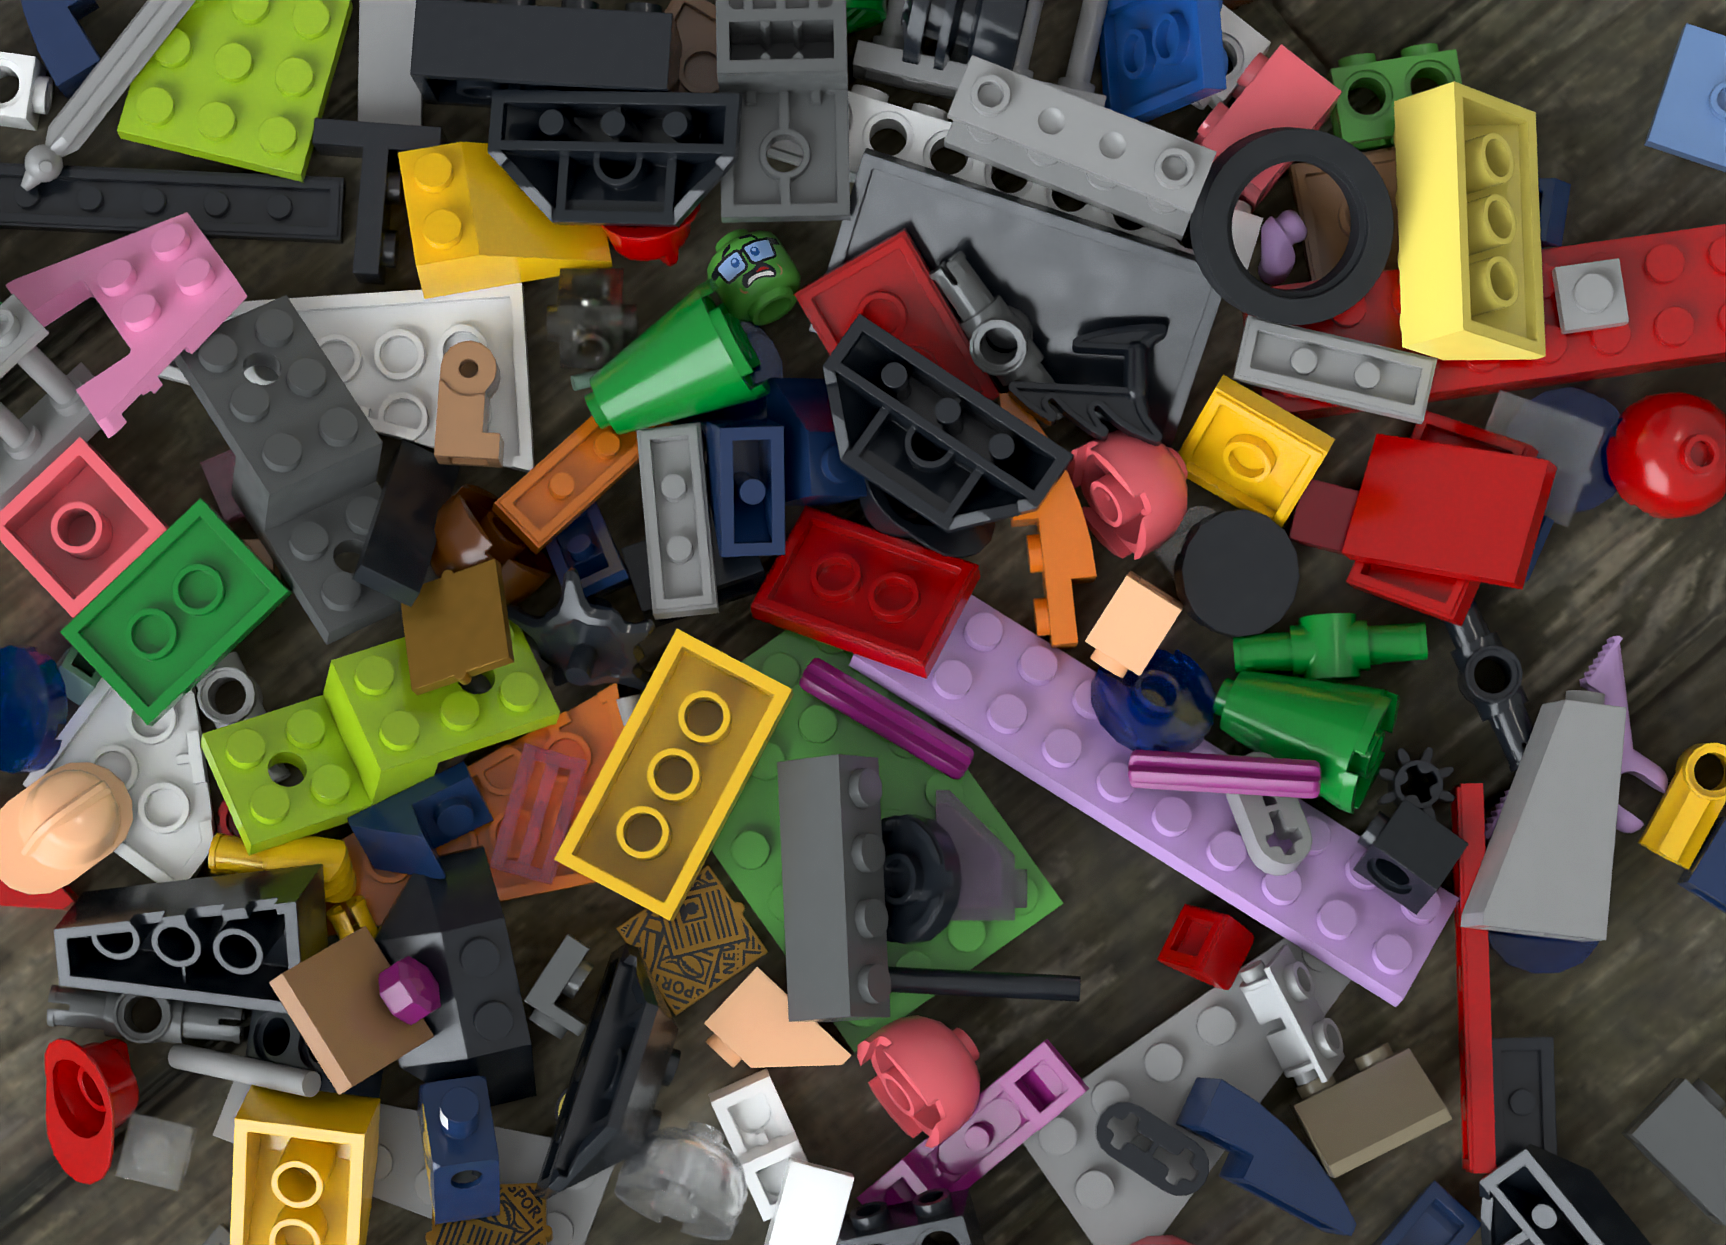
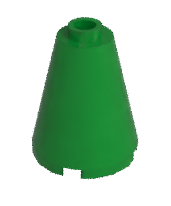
[584,279,770,435]
[1213,670,1400,814]

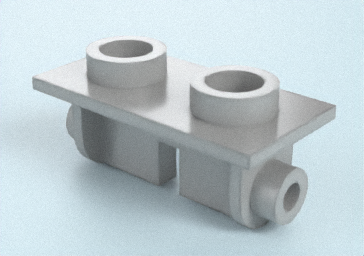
[1239,944,1345,1086]

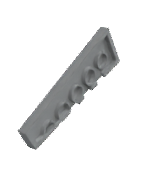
[213,1081,616,1245]

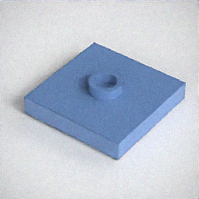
[1644,23,1726,172]

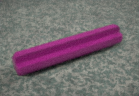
[799,658,974,780]
[1128,750,1322,799]

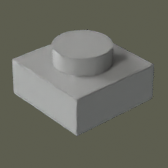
[1552,258,1629,334]

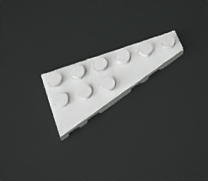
[158,283,535,473]

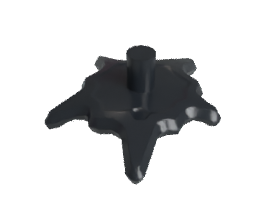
[507,567,655,691]

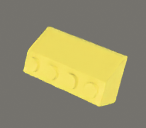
[1393,81,1546,360]

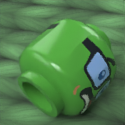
[707,229,801,326]

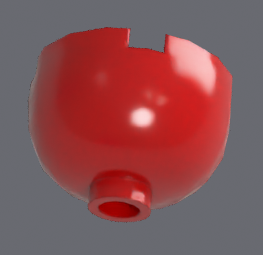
[1606,391,1726,519]

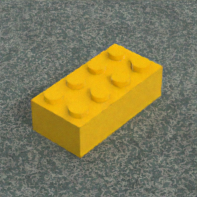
[554,629,793,922]

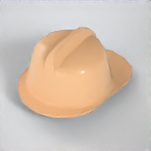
[0,762,133,895]

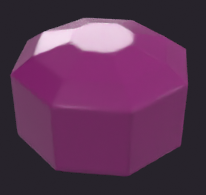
[378,955,441,1025]

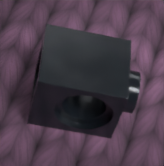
[1353,799,1468,915]

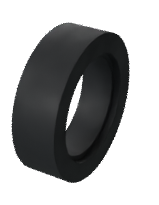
[1190,127,1394,325]

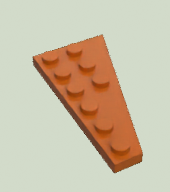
[325,683,624,937]

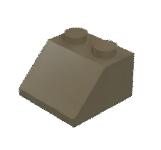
[1288,1042,1452,1178]

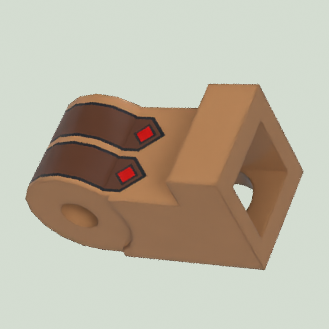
[434,340,504,468]

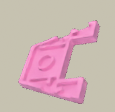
[6,212,248,438]

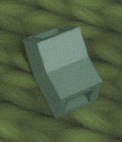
[45,645,102,706]

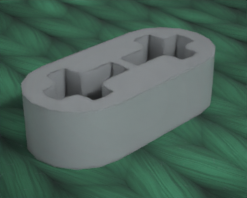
[1226,752,1312,876]

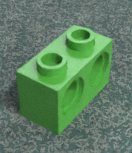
[1326,43,1462,151]

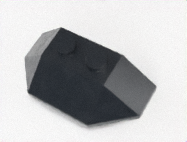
[488,90,743,227]
[823,314,1074,533]
[373,845,537,1106]
[534,943,681,1200]
[1479,1144,1651,1245]

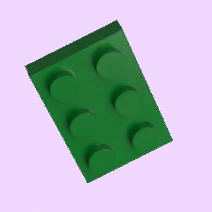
[60,498,292,726]

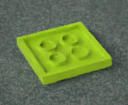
[117,0,353,183]

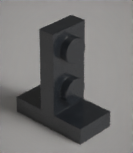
[313,118,447,285]

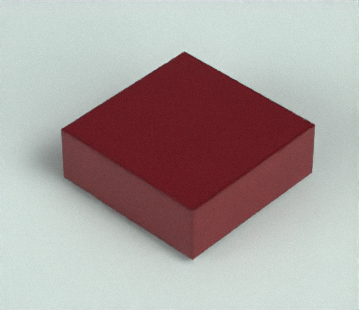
[1288,479,1360,556]

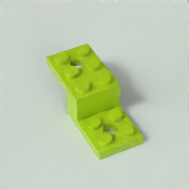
[200,619,560,855]

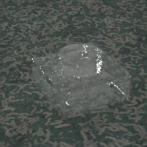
[115,1112,197,1191]

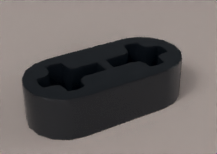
[1095,1102,1209,1196]

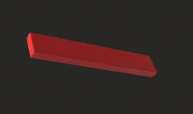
[1450,783,1496,1173]

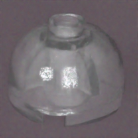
[614,1121,748,1240]

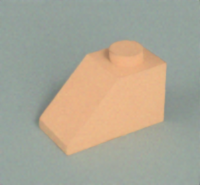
[1085,571,1184,678]
[704,967,852,1068]

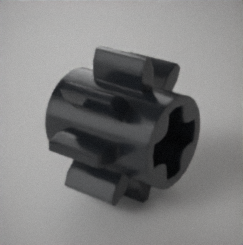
[1375,747,1455,820]

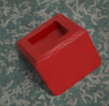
[1157,904,1254,990]

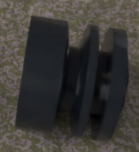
[901,0,1029,71]

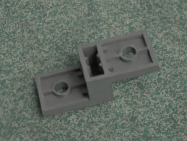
[716,0,850,223]
[174,295,439,645]

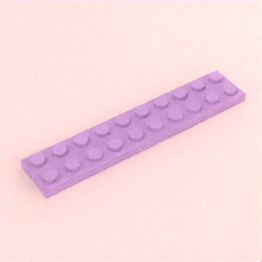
[848,594,1460,1007]

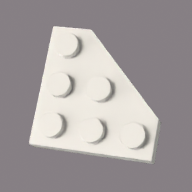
[22,677,216,883]

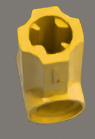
[1638,743,1726,870]

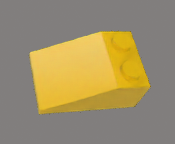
[398,142,613,299]
[230,1085,381,1245]

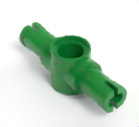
[1233,613,1428,682]

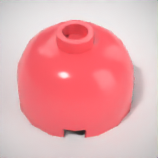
[1067,430,1188,560]
[857,1015,980,1148]

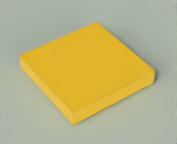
[1178,374,1335,528]

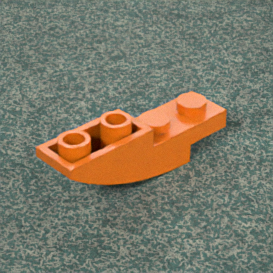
[998,393,1097,649]

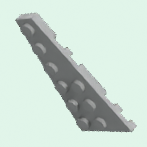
[1023,938,1351,1245]

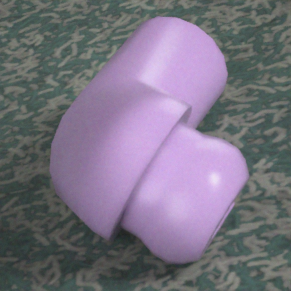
[1258,210,1307,285]

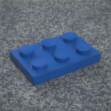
[1099,0,1228,123]

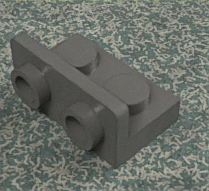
[524,934,594,1040]

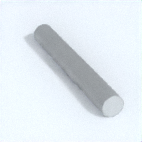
[168,1043,321,1097]

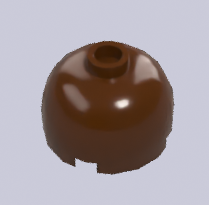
[430,484,553,606]

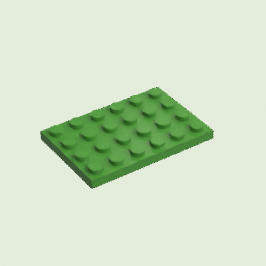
[711,630,1063,1053]

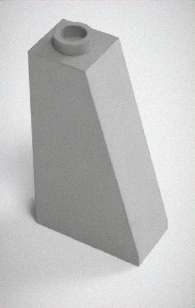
[1461,690,1627,942]

